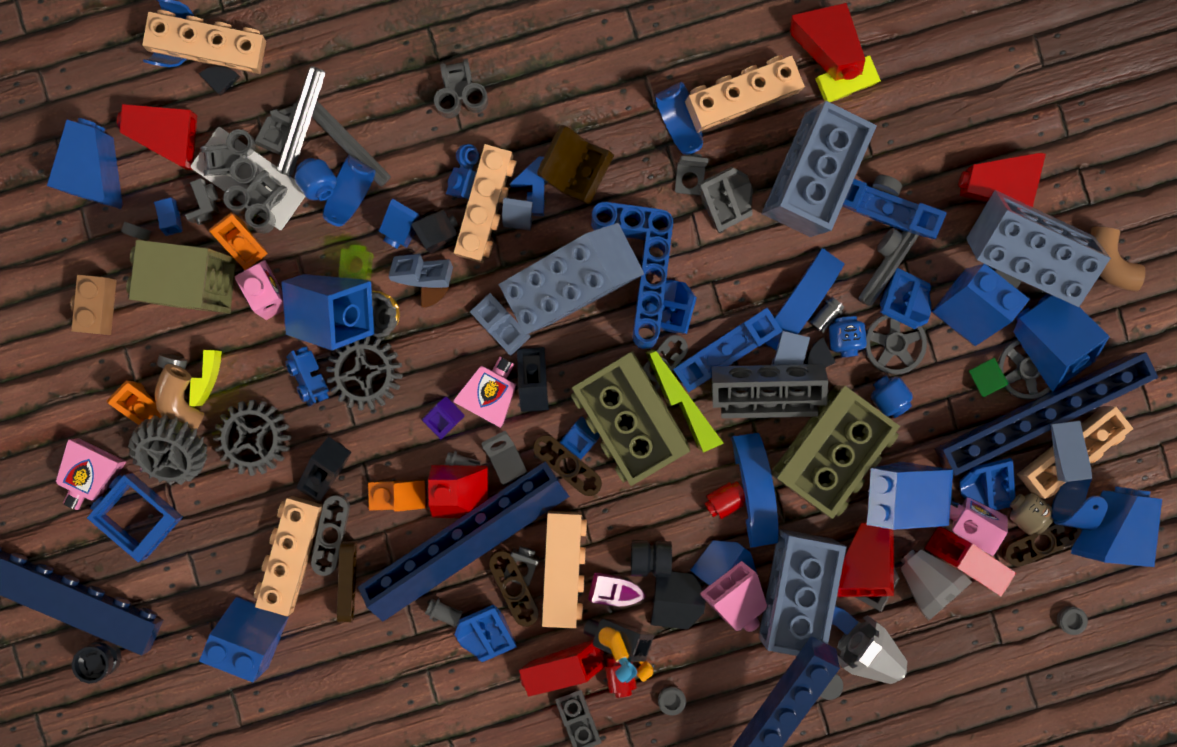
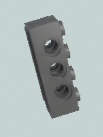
[711,364,828,418]

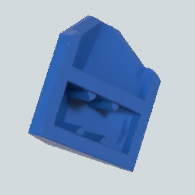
[880,268,932,329]
[642,280,697,334]
[959,458,1016,510]
[690,540,757,586]
[454,605,517,662]

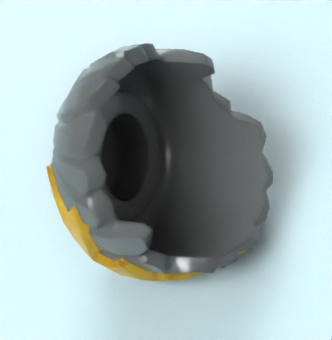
[372,291,400,338]

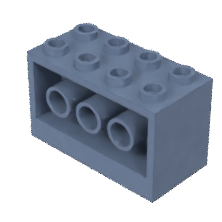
[761,101,877,237]
[966,190,1111,307]
[499,223,644,335]
[758,529,846,656]

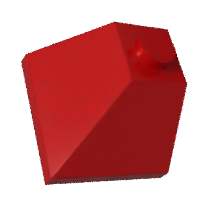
[428,465,488,518]

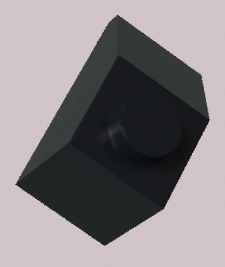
[411,210,461,254]
[517,347,549,412]
[296,436,352,503]

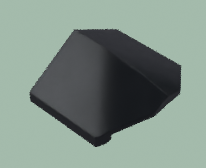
[650,571,706,630]

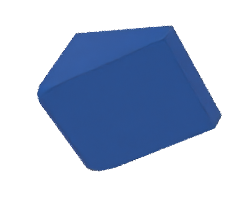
[560,417,600,459]

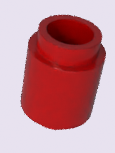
[704,481,746,519]
[605,656,637,698]

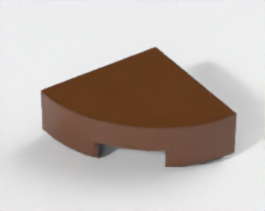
[421,283,450,308]

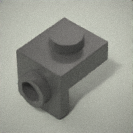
[185,178,220,225]

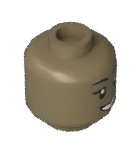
[1010,493,1053,535]

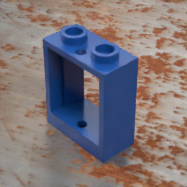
[87,473,183,562]

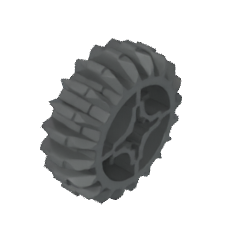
[326,336,403,411]
[213,400,291,476]
[128,414,208,485]

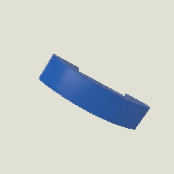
[842,179,947,239]
[765,248,845,351]
[673,308,783,393]
[731,433,778,547]

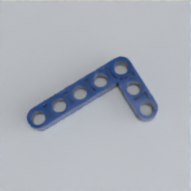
[591,202,673,349]

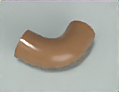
[1090,227,1145,292]
[154,364,205,429]

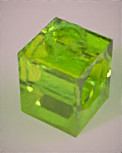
[338,245,373,281]

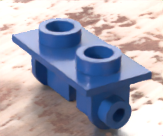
[285,347,330,407]

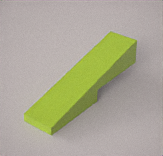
[645,349,724,453]

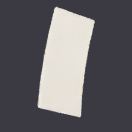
[191,127,305,230]

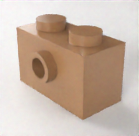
[70,275,117,335]

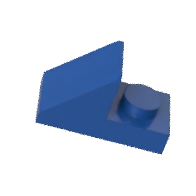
[510,157,545,216]

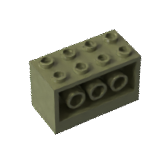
[126,240,237,314]
[571,351,690,486]
[771,385,900,519]

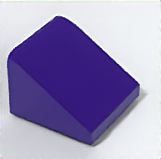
[422,397,465,440]

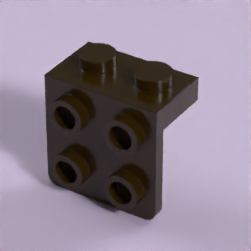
[537,125,614,205]

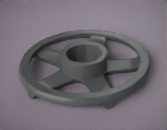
[865,315,927,375]
[998,339,1051,399]

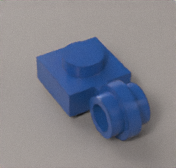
[446,144,479,199]

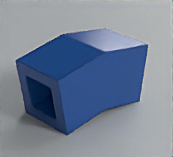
[154,198,183,236]
[832,605,858,635]

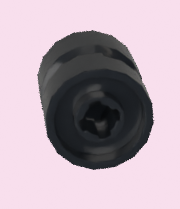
[631,540,672,577]
[72,639,122,684]

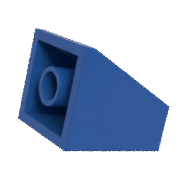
[47,118,123,209]
[931,264,1030,346]
[281,274,374,350]
[1013,293,1110,392]
[867,462,953,530]
[1071,486,1162,567]
[199,596,289,683]

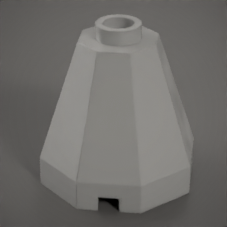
[900,550,972,621]
[837,615,908,684]

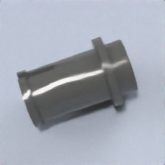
[810,297,844,333]
[445,451,481,466]
[425,598,463,628]

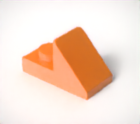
[209,212,268,270]
[107,380,162,425]
[368,480,426,512]

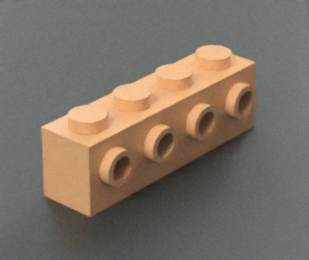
[142,10,266,74]
[685,55,805,133]
[454,144,517,263]
[1017,406,1133,499]
[254,496,323,616]
[542,511,587,628]

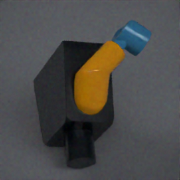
[583,618,654,683]

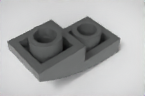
[555,690,602,747]

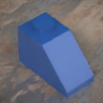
[379,199,422,249]

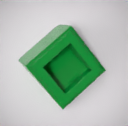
[969,357,1008,397]

